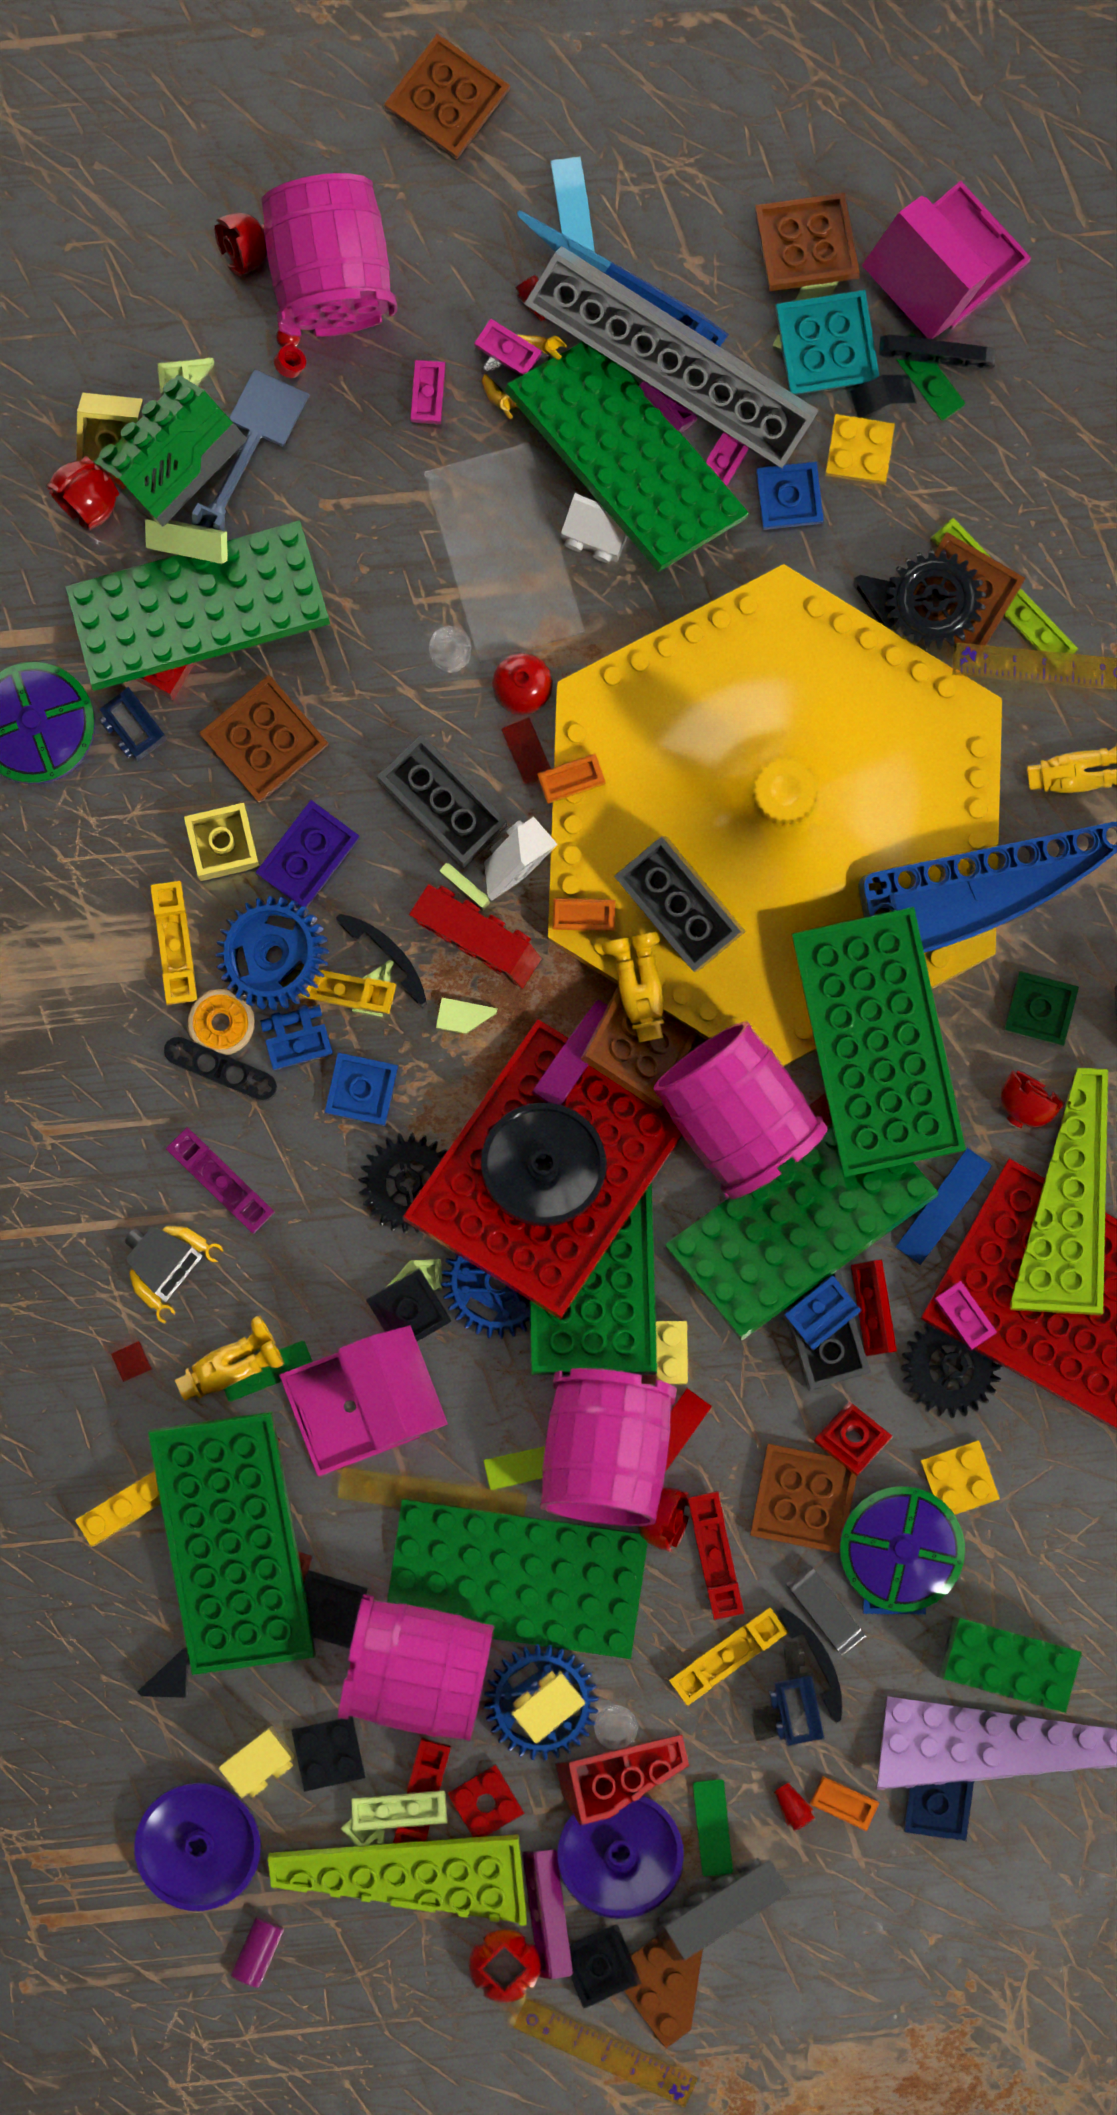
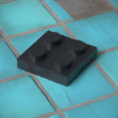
[366,1267,452,1342]
[304,1570,368,1648]
[291,1716,366,1792]
[569,1924,642,2009]

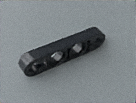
[879,335,996,370]
[164,1037,277,1101]

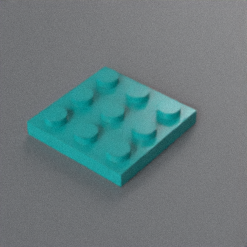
[775,290,880,395]

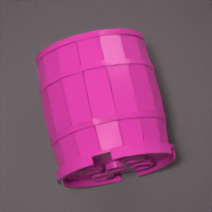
[261,173,397,337]
[654,1021,828,1199]
[540,1368,677,1526]
[337,1594,494,1741]

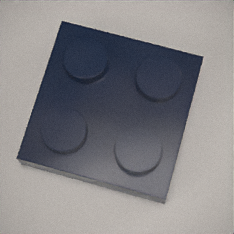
[903,1781,974,1841]

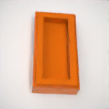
[537,753,606,804]
[553,898,616,931]
[809,1776,879,1831]

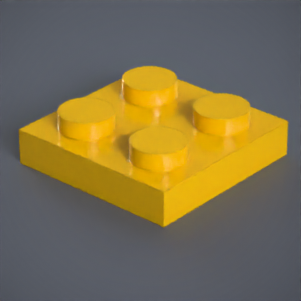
[825,414,895,485]
[920,1440,1000,1515]

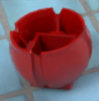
[46,456,119,532]
[469,1929,540,2003]

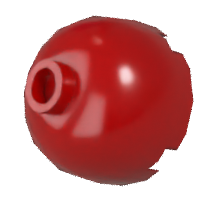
[214,213,267,276]
[492,653,553,715]
[1000,1070,1064,1128]
[638,1487,690,1552]

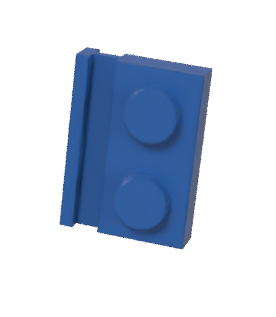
[784,1276,862,1350]

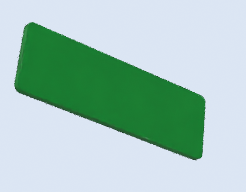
[896,333,965,421]
[224,1341,313,1402]
[693,1779,733,1876]

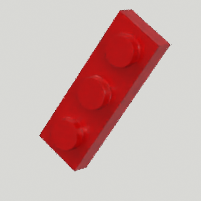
[851,1259,897,1356]

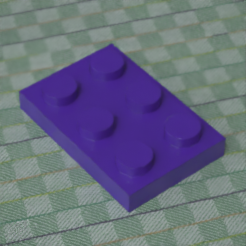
[255,800,360,908]

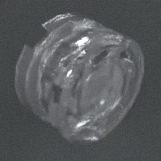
[429,626,472,672]
[594,1705,638,1750]

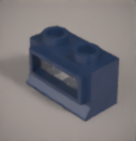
[99,687,167,761]
[769,1675,825,1746]

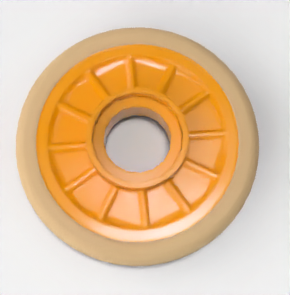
[187,989,255,1056]

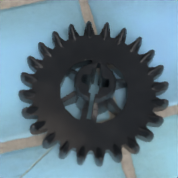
[885,549,986,650]
[358,1132,448,1234]
[900,1323,1003,1418]

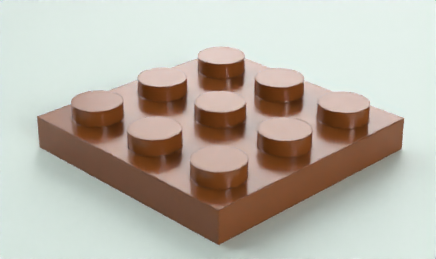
[384,33,510,159]
[755,192,860,291]
[913,532,1026,658]
[199,675,329,804]
[580,987,698,1109]
[750,1444,857,1554]

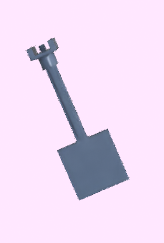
[192,369,309,531]

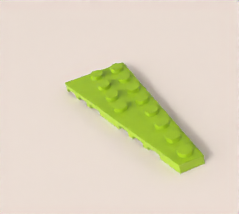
[1010,1068,1108,1315]
[268,1834,527,1926]

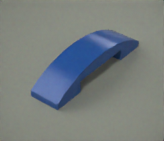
[895,1147,992,1265]

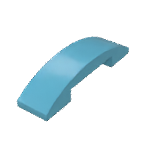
[550,157,595,252]

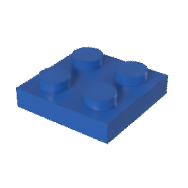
[756,462,824,530]
[325,1053,399,1126]

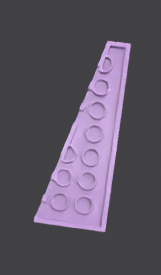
[876,1696,1117,1790]

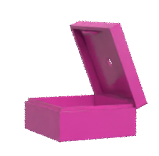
[861,181,1031,340]
[280,1325,448,1477]

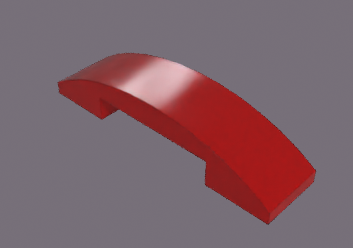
[665,1388,712,1472]
[687,1491,745,1620]
[393,1738,451,1844]

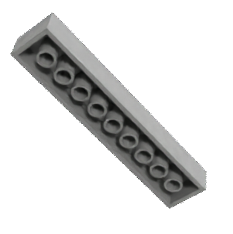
[524,246,819,468]

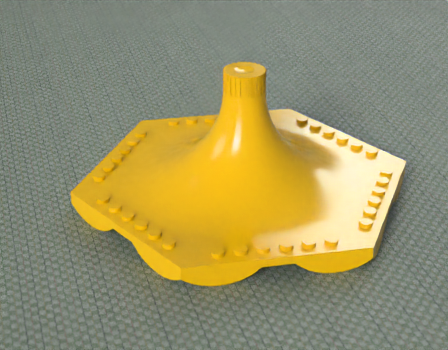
[548,564,1002,1067]

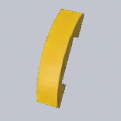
[150,881,197,1005]
[280,964,397,1014]
[669,1607,789,1706]

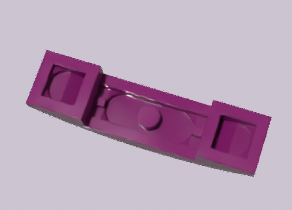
[532,999,608,1105]
[166,1127,275,1234]

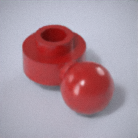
[274,330,306,378]

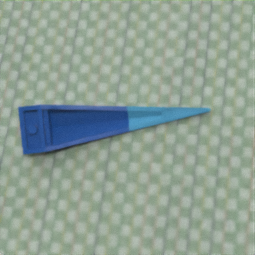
[517,211,729,347]

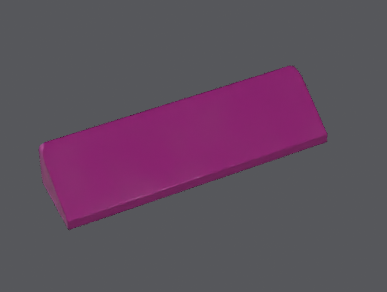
[522,1849,573,1979]

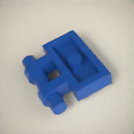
[260,1004,333,1071]

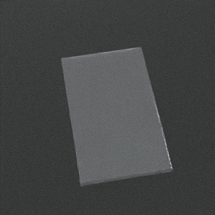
[424,443,585,663]

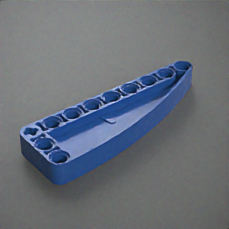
[858,822,1117,953]

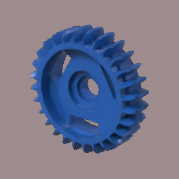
[215,896,330,1010]
[441,1251,530,1339]
[484,1644,599,1761]

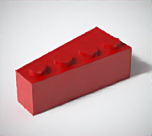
[409,884,542,989]

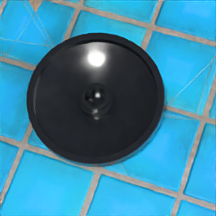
[481,1103,606,1226]

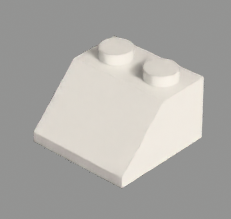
[561,493,628,563]
[484,817,558,901]

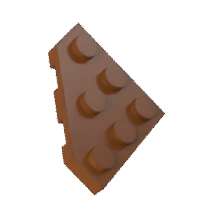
[624,1935,703,2049]

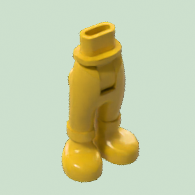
[1027,743,1117,793]
[602,931,664,1042]
[175,1315,284,1401]

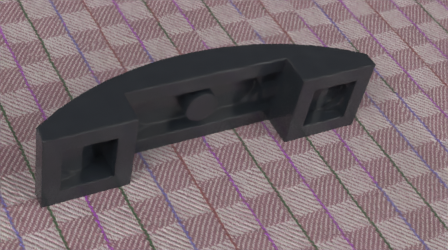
[336,914,427,1009]
[776,1607,842,1723]

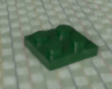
[1003,971,1079,1047]

